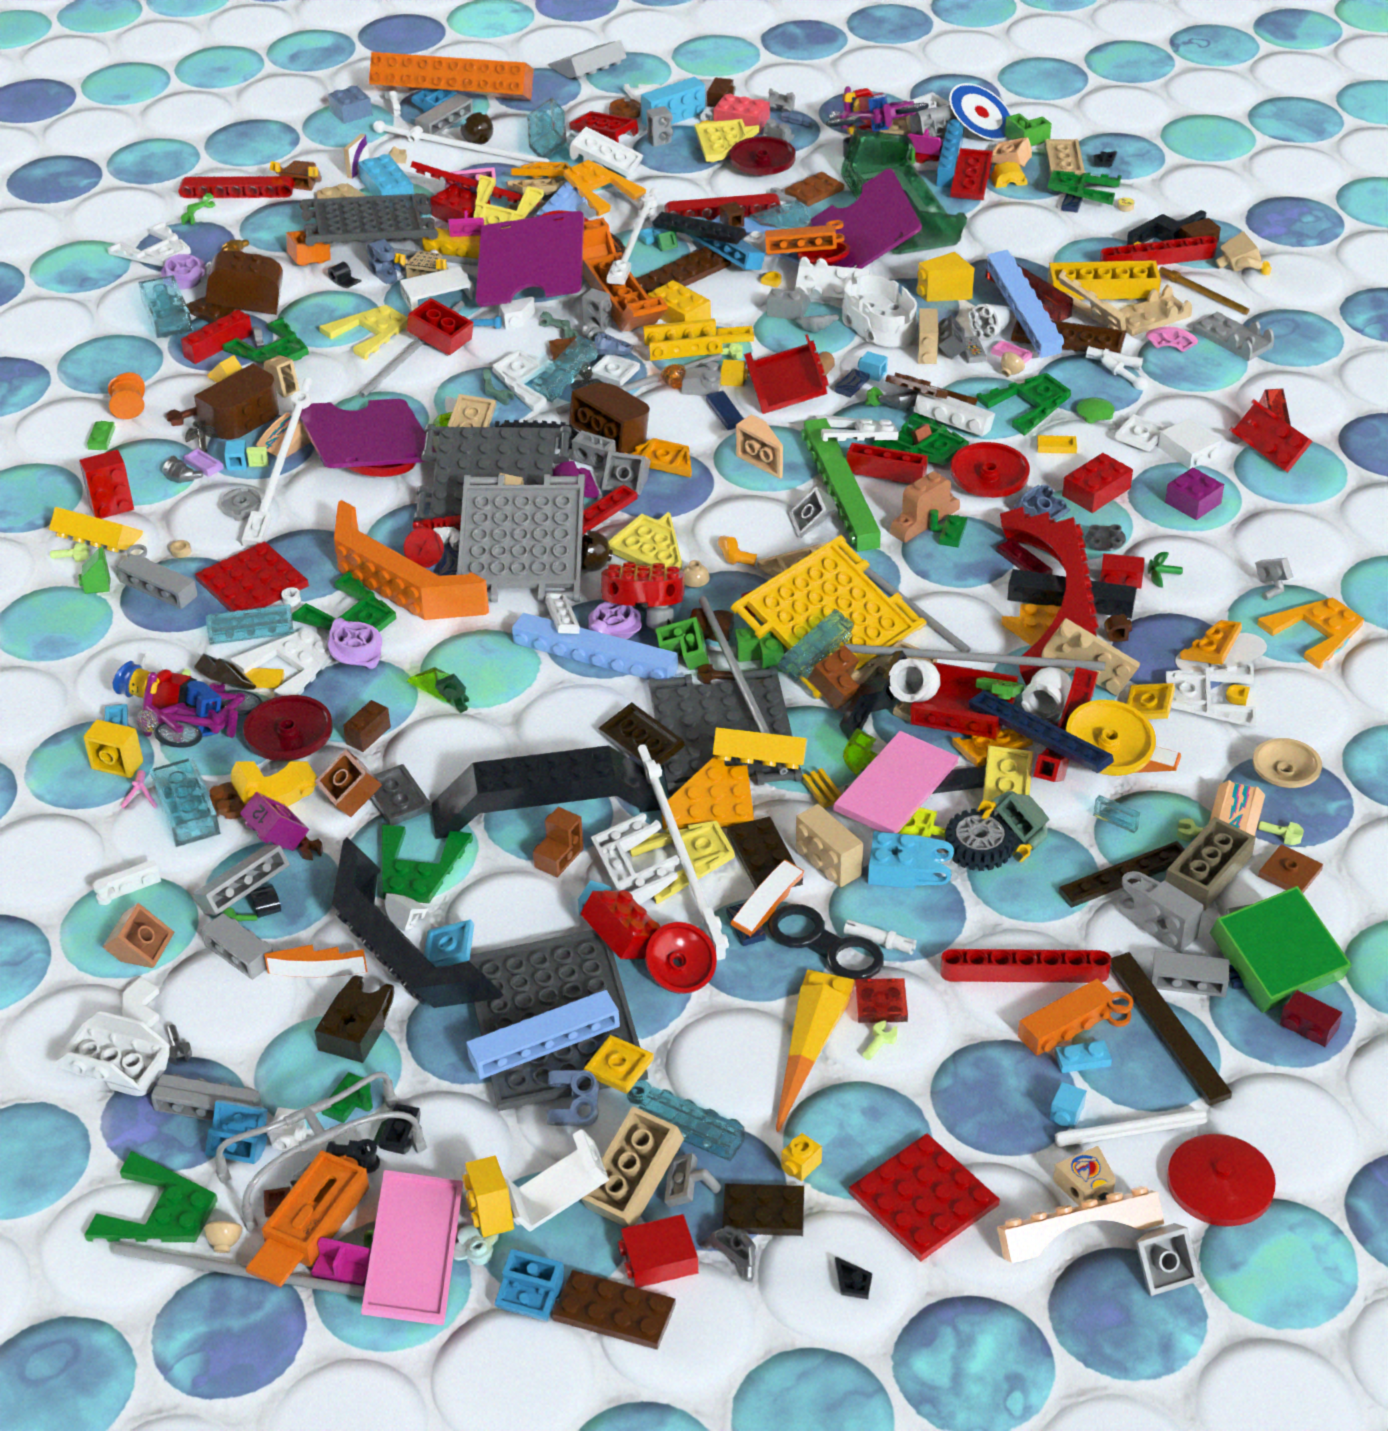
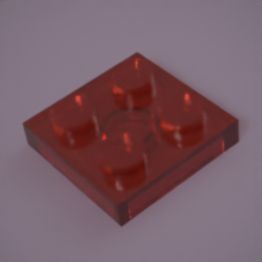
[855,978,908,1023]

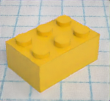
[647,280,711,323]

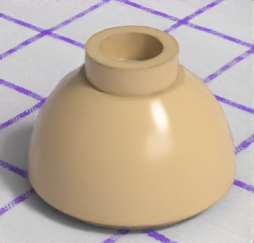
[1000,352,1025,377]
[683,560,710,588]
[205,1221,243,1253]

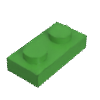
[87,421,115,450]

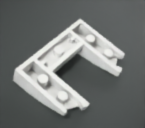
[591,813,680,905]

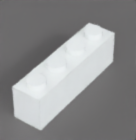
[913,392,995,437]

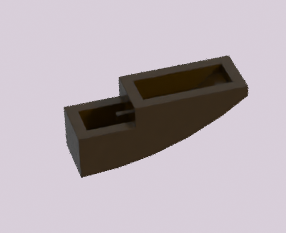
[194,653,256,690]

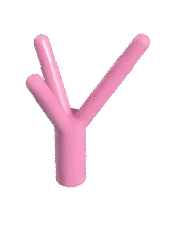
[121,770,158,808]

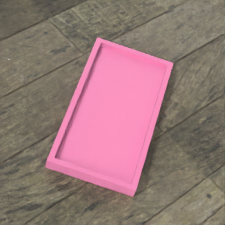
[833,731,959,834]
[361,1170,463,1326]

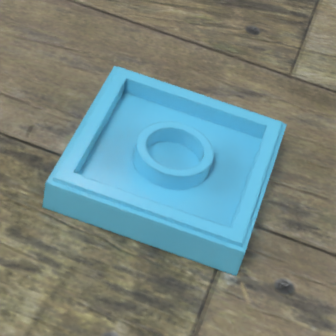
[424,919,474,967]

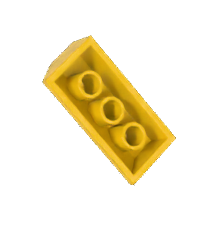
[49,507,143,553]
[713,727,808,769]

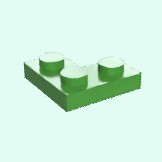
[976,677,1025,699]

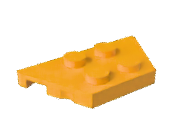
[511,162,571,178]
[625,438,692,478]

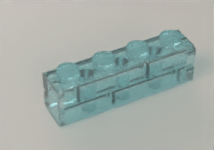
[532,335,598,402]
[206,604,294,645]
[778,609,854,682]
[638,1087,745,1162]

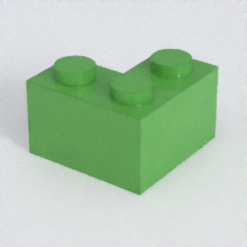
[1005,113,1052,146]
[656,617,710,670]
[735,627,784,672]

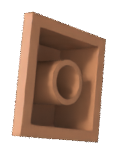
[103,903,175,968]

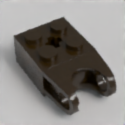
[315,975,394,1063]

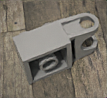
[1118,871,1203,953]

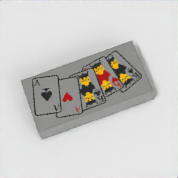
[963,336,987,363]

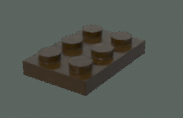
[722,1183,804,1236]

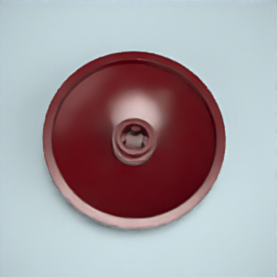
[730,136,796,175]
[243,695,333,761]

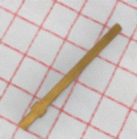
[1159,266,1250,315]

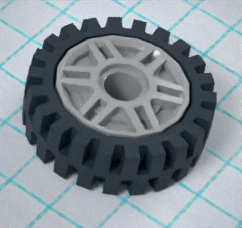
[945,808,1015,871]

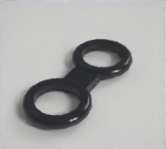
[768,904,884,982]

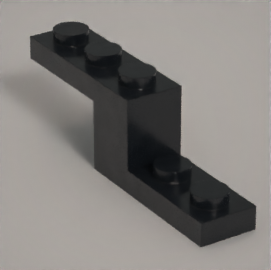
[1127,209,1207,245]
[839,650,908,742]

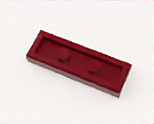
[996,539,1053,575]

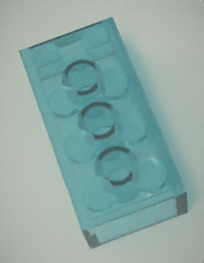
[527,97,567,158]
[138,275,193,338]
[149,757,221,847]

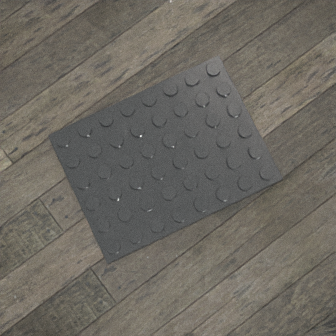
[464,930,648,1111]

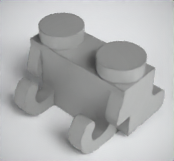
[767,88,796,113]
[762,119,794,142]

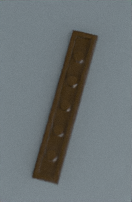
[1058,841,1185,908]

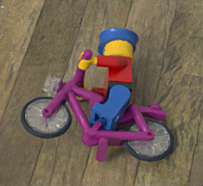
[826,86,929,138]
[112,661,263,748]

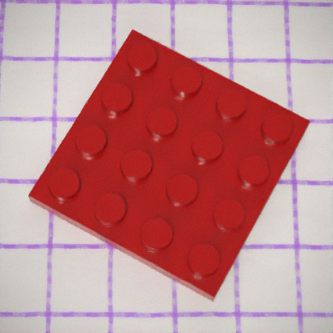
[195,541,309,620]
[849,1133,1000,1262]

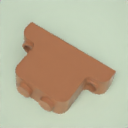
[890,471,960,543]

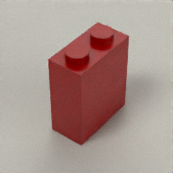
[617,1214,698,1288]

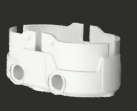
[842,275,918,348]

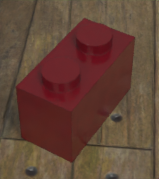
[1280,990,1343,1047]

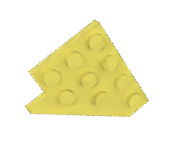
[694,119,759,162]
[609,512,682,571]

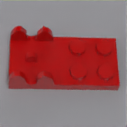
[569,111,638,143]
[950,148,993,200]
[1229,399,1313,473]

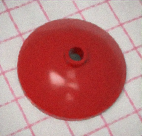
[797,242,850,266]
[645,922,717,994]

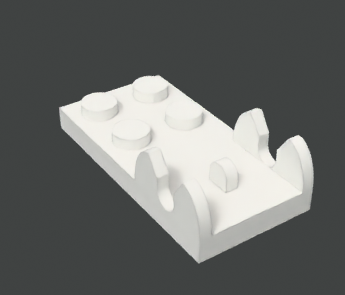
[570,127,643,177]
[794,257,870,302]

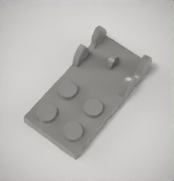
[1193,311,1274,361]

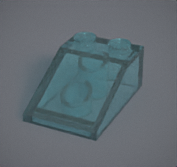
[749,200,812,229]

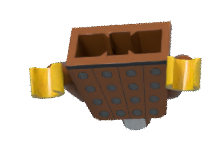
[269,160,322,191]

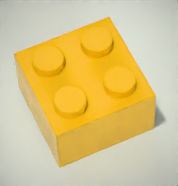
[83,719,143,778]
[462,1155,514,1238]

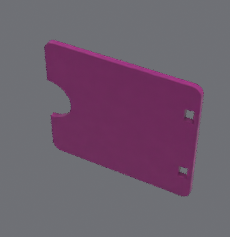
[805,168,922,269]
[476,211,584,307]
[299,399,437,468]

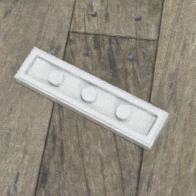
[545,593,580,634]

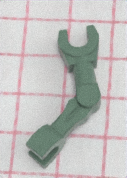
[540,312,579,339]
[483,369,514,405]

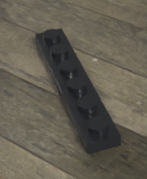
[652,212,746,245]

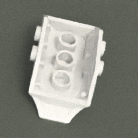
[52,1011,169,1096]

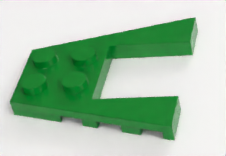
[1048,170,1122,205]
[222,317,309,363]
[976,373,1071,436]
[872,413,969,465]
[292,571,397,632]
[382,824,473,904]
[84,1151,218,1243]

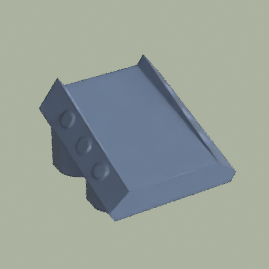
[590,332,634,355]
[1013,485,1070,521]

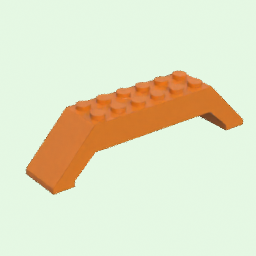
[582,217,668,332]
[334,500,489,620]

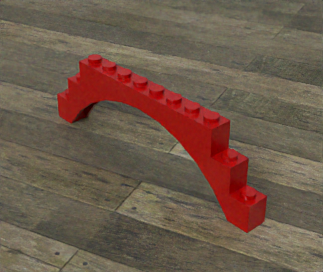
[1000,507,1099,686]

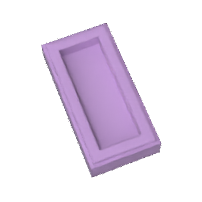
[183,448,224,477]

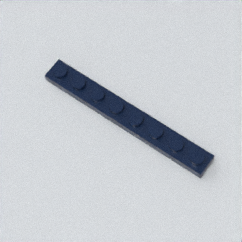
[968,690,1114,773]

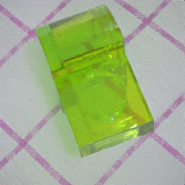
[843,728,878,775]

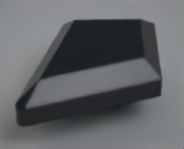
[1094,151,1117,168]
[835,1257,873,1299]

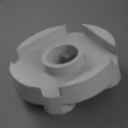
[221,488,261,521]

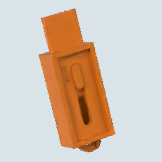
[245,1150,369,1288]

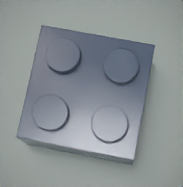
[328,85,372,124]

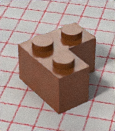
[808,645,859,710]
[533,807,584,878]

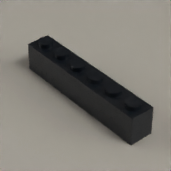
[1007,569,1137,619]

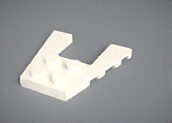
[107,222,191,267]
[492,350,584,412]
[816,414,898,441]
[230,628,333,697]
[1165,663,1257,728]

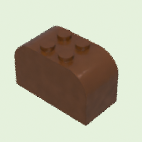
[205,250,283,315]
[194,363,279,440]
[569,383,650,453]

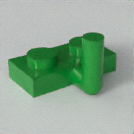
[930,509,967,548]
[321,1072,373,1123]

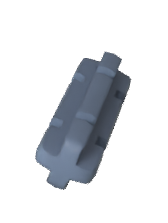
[782,112,812,127]

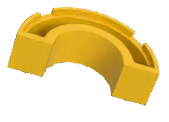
[231,761,318,807]

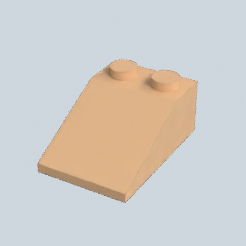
[736,414,783,479]

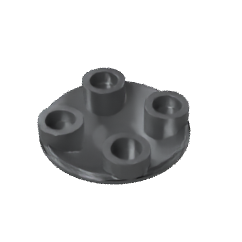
[1085,524,1126,551]

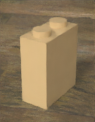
[918,308,938,364]

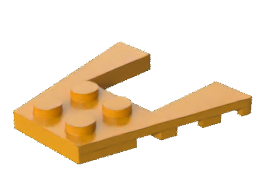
[563,160,647,216]
[1257,597,1364,669]

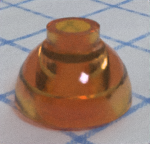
[660,364,686,389]

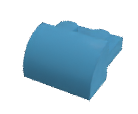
[411,90,457,113]
[205,1100,268,1164]
[494,1249,564,1322]

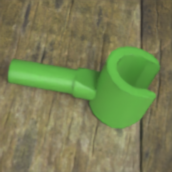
[223,908,257,921]

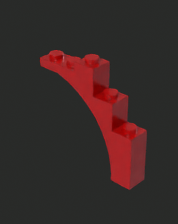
[1033,667,1099,782]

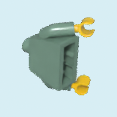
[977,791,1050,862]

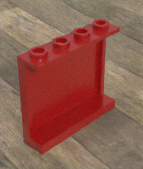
[744,334,829,414]
[910,662,1018,740]

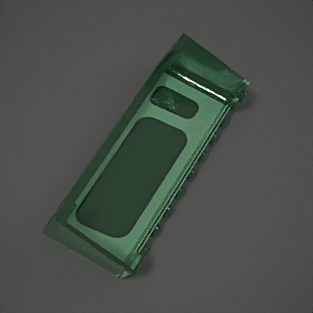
[841,129,967,255]

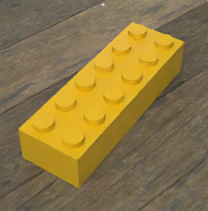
[1048,261,1161,301]

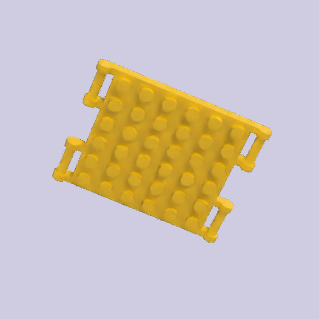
[730,535,927,699]

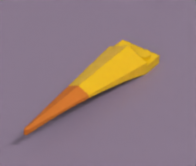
[776,969,855,1132]

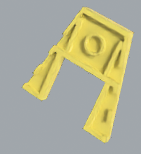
[474,175,544,229]
[319,305,408,360]
[628,821,735,904]

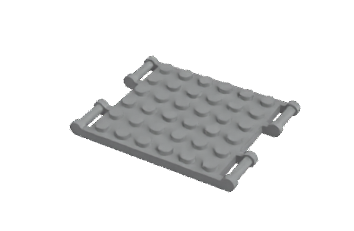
[457,474,585,602]

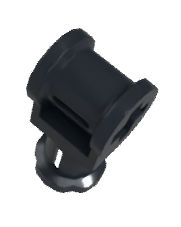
[326,1139,380,1174]

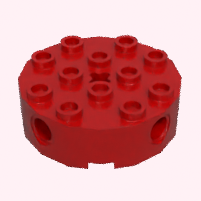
[601,562,685,607]

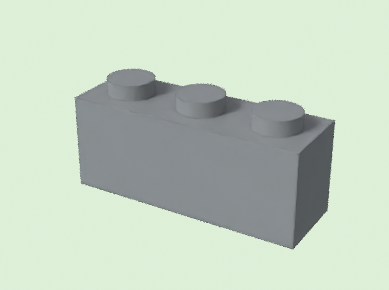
[201,913,273,980]
[1151,951,1229,998]

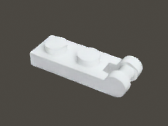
[93,859,161,905]

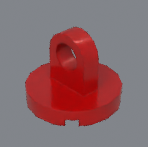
[403,527,444,568]

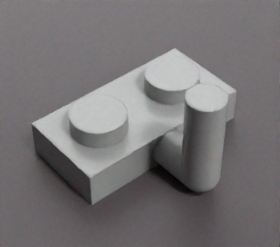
[1255,557,1294,600]
[664,1153,722,1208]

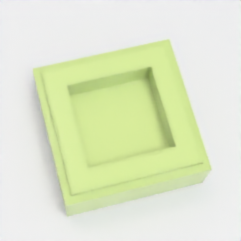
[246,447,269,467]

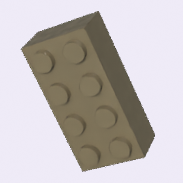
[1165,817,1256,910]

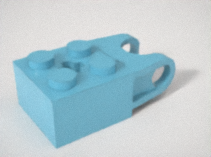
[868,831,954,889]

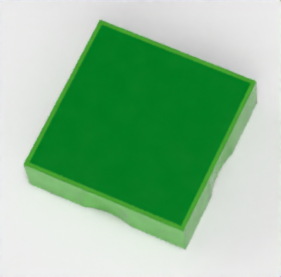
[1209,886,1352,1013]

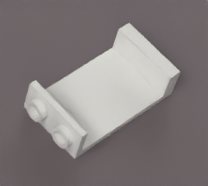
[400,267,474,311]
[505,1129,609,1232]

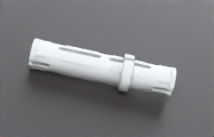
[1086,346,1143,370]
[844,919,916,955]

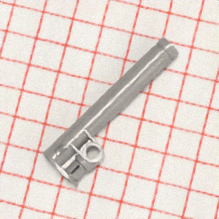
[910,96,1003,139]

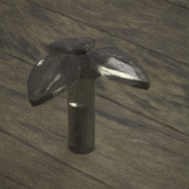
[571,362,603,390]
[185,420,219,453]

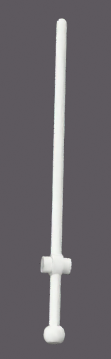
[373,120,549,162]

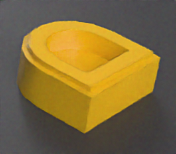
[761,271,782,288]
[1225,685,1250,706]

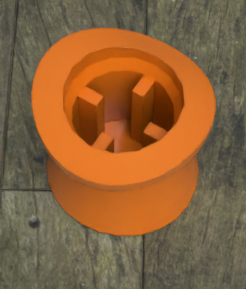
[108,372,145,419]

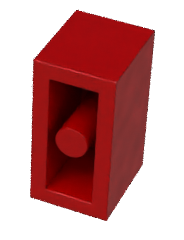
[1100,553,1145,589]

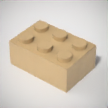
[795,804,863,888]

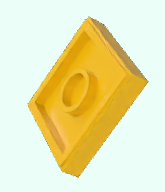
[1126,683,1175,719]
[583,1035,654,1094]

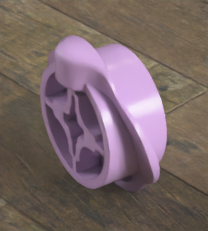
[161,254,206,289]
[588,601,642,639]
[328,618,382,669]

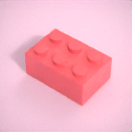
[713,94,770,134]

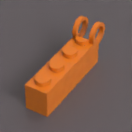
[765,220,845,255]
[1018,978,1133,1056]

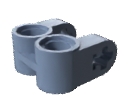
[367,239,397,284]
[547,1070,599,1126]

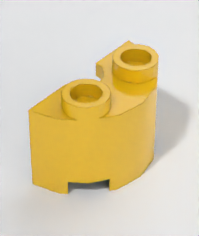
[990,162,1028,188]

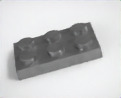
[371,764,432,825]

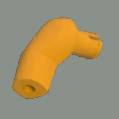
[718,535,757,567]

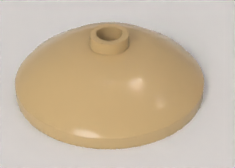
[1252,738,1322,788]

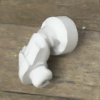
[433,527,460,551]

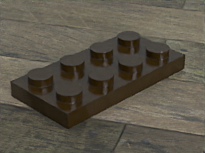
[598,702,686,766]
[727,816,803,890]

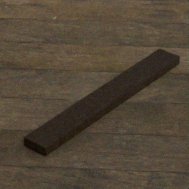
[1110,952,1232,1106]

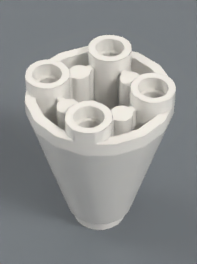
[968,304,1015,340]

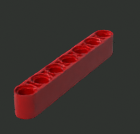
[178,176,295,198]
[664,193,782,220]
[1100,236,1218,265]
[940,949,1111,983]

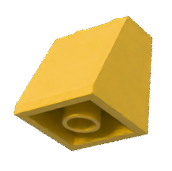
[916,252,974,302]

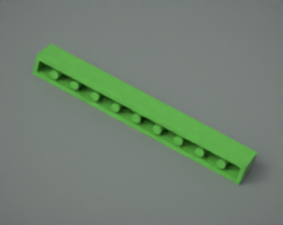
[801,418,881,552]

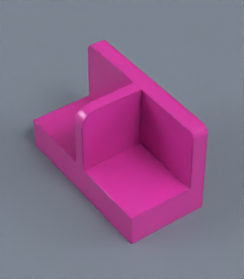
[907,129,944,156]
[449,210,484,237]
[311,1237,371,1286]

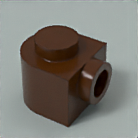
[1104,614,1132,642]

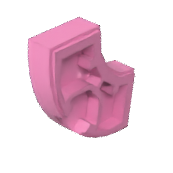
[1146,327,1198,352]

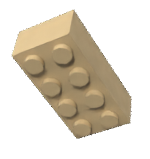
[581,1106,684,1227]

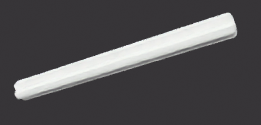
[1055,1109,1207,1147]

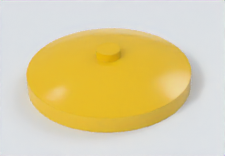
[1065,700,1156,776]

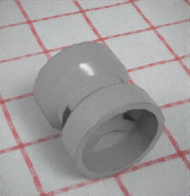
[582,322,605,345]

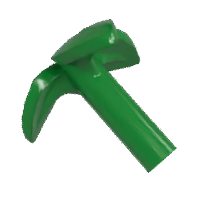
[1147,552,1183,587]

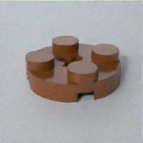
[609,98,641,118]
[208,782,245,819]

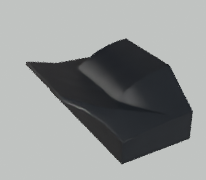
[374,1103,421,1155]

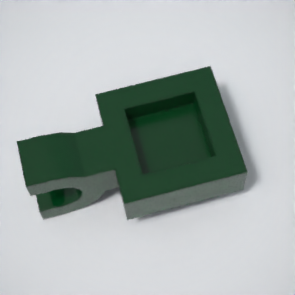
[435,674,469,713]

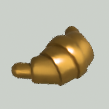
[221,239,249,251]

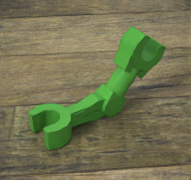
[181,193,215,225]

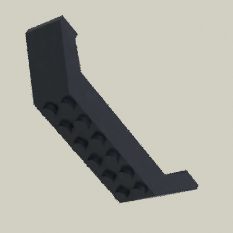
[431,745,661,839]
[332,837,504,1008]

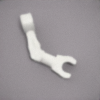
[384,91,401,116]

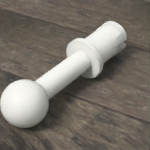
[1101,354,1148,390]

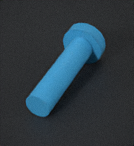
[470,316,502,329]

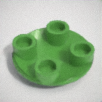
[1076,397,1115,423]

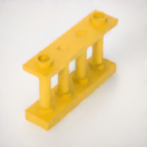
[643,318,723,361]

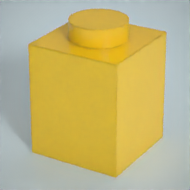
[721,359,749,387]

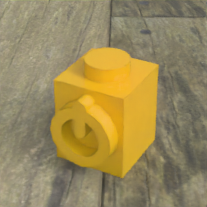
[781,1133,822,1182]

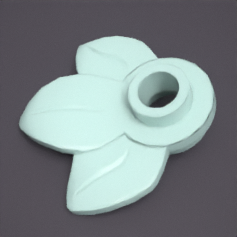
[453,1225,498,1265]

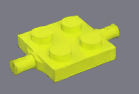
[879,807,946,838]

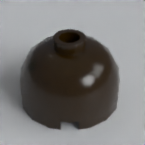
[460,112,494,145]
[581,530,613,572]

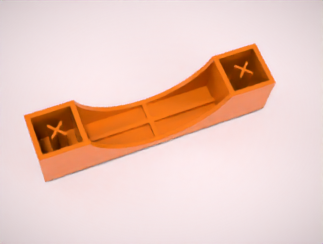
[369,52,534,101]

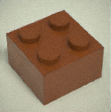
[315,749,382,817]

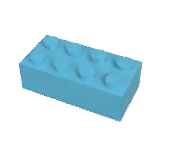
[641,77,705,127]
[358,154,414,196]

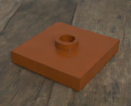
[1258,844,1324,893]

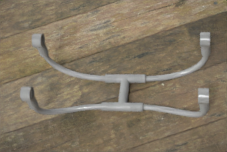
[214,1071,427,1232]

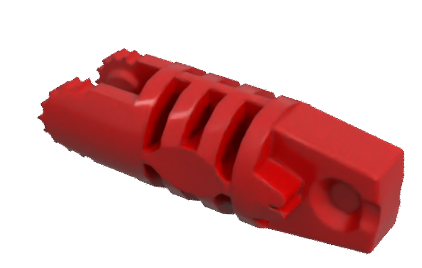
[413,515,461,531]

